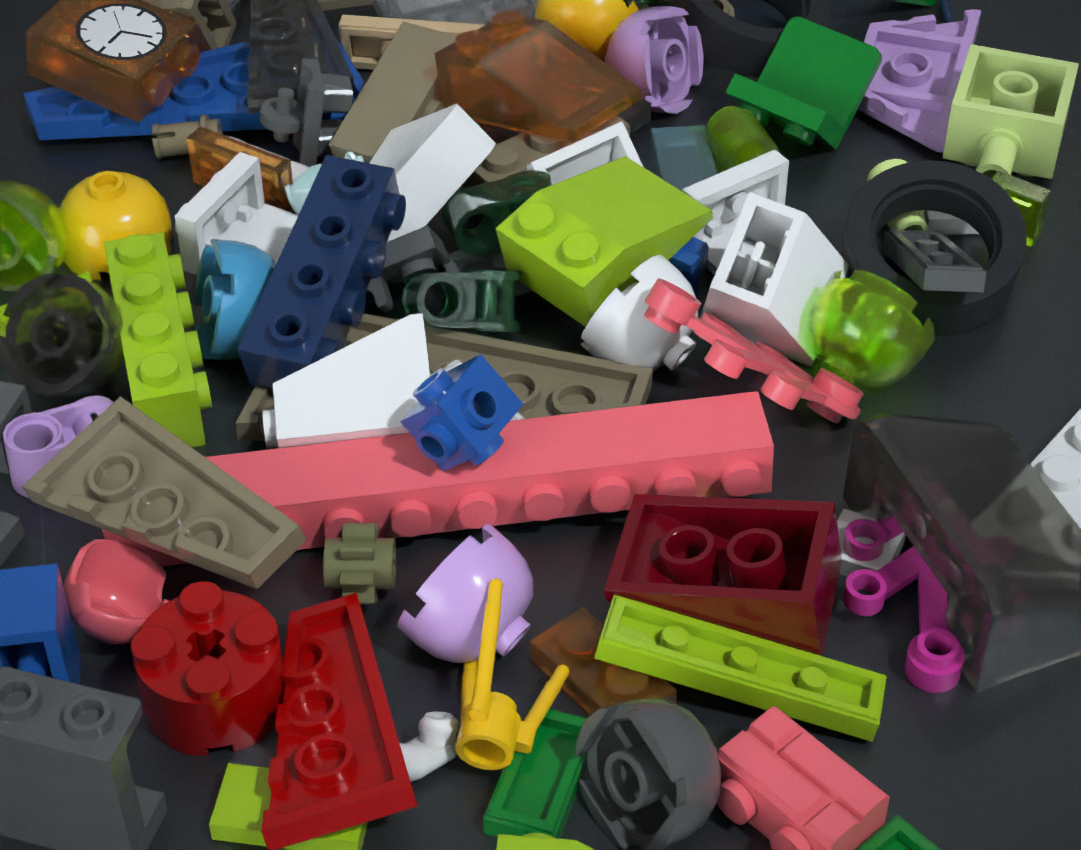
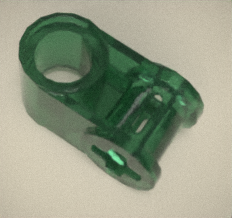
[441,170,552,257]
[402,270,522,332]

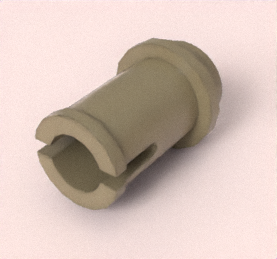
[152,114,223,159]

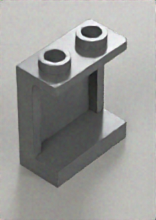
[0,667,168,850]

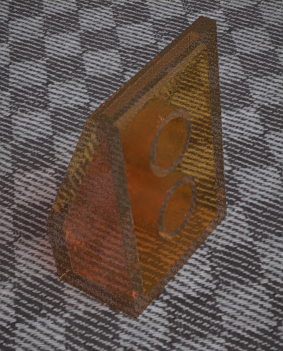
[434,10,642,143]

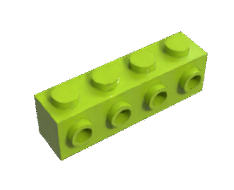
[104,232,212,447]

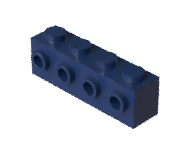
[237,155,406,390]

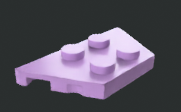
[858,9,981,153]

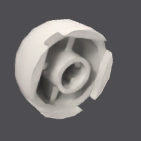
[581,254,698,372]

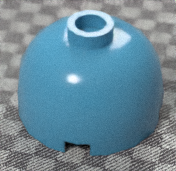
[194,239,276,361]

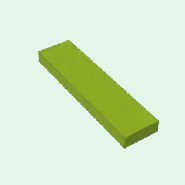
[594,595,887,742]

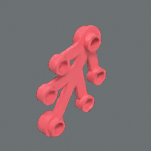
[644,278,864,423]

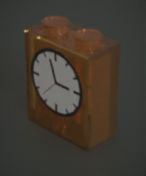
[26,0,200,122]

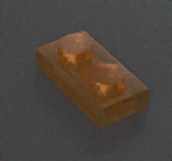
[187,126,293,211]
[530,607,677,715]

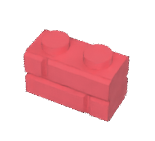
[717,706,890,850]

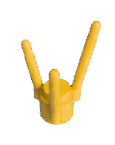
[455,578,569,770]

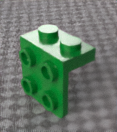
[725,17,882,150]

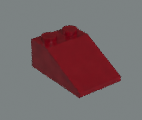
[604,494,842,656]

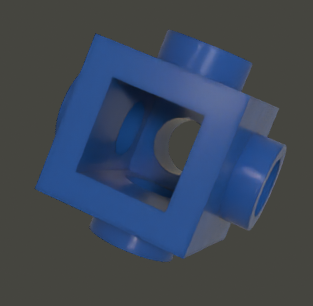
[400,354,524,472]

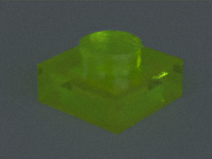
[992,171,1051,247]

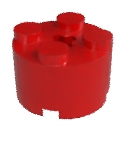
[131,581,285,756]

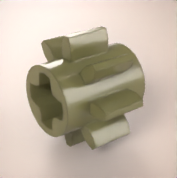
[323,523,396,605]

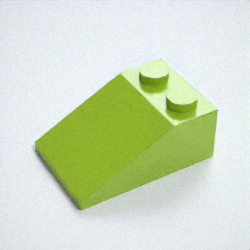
[495,156,713,327]

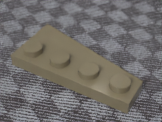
[22,396,307,589]

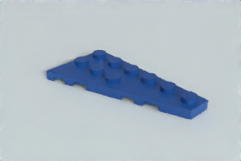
[23,23,365,140]

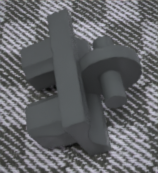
[259,58,353,167]

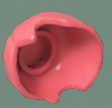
[63,539,169,645]

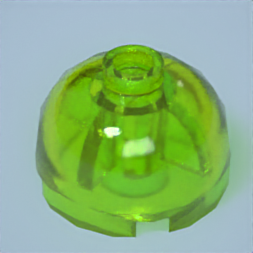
[0,180,68,300]
[807,270,935,388]

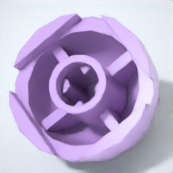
[605,6,704,114]
[397,523,533,663]

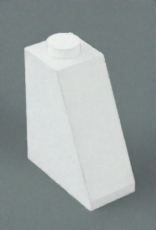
[370,104,496,242]
[263,313,430,449]

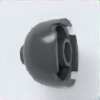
[576,698,721,850]

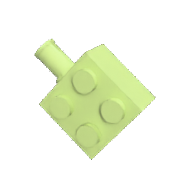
[943,44,1079,190]

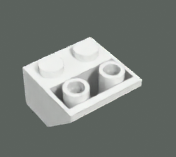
[700,192,849,367]

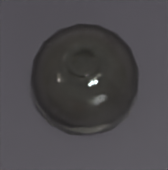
[0,273,125,399]

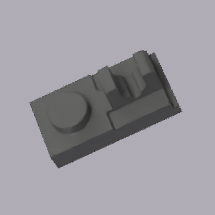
[365,225,450,313]

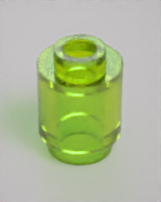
[707,106,779,170]

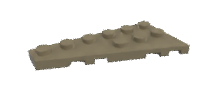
[235,314,653,441]

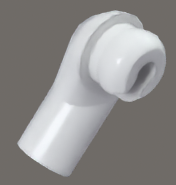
[400,712,458,781]

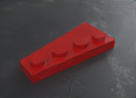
[261,593,417,850]

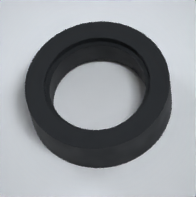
[669,0,830,78]
[841,160,1027,336]

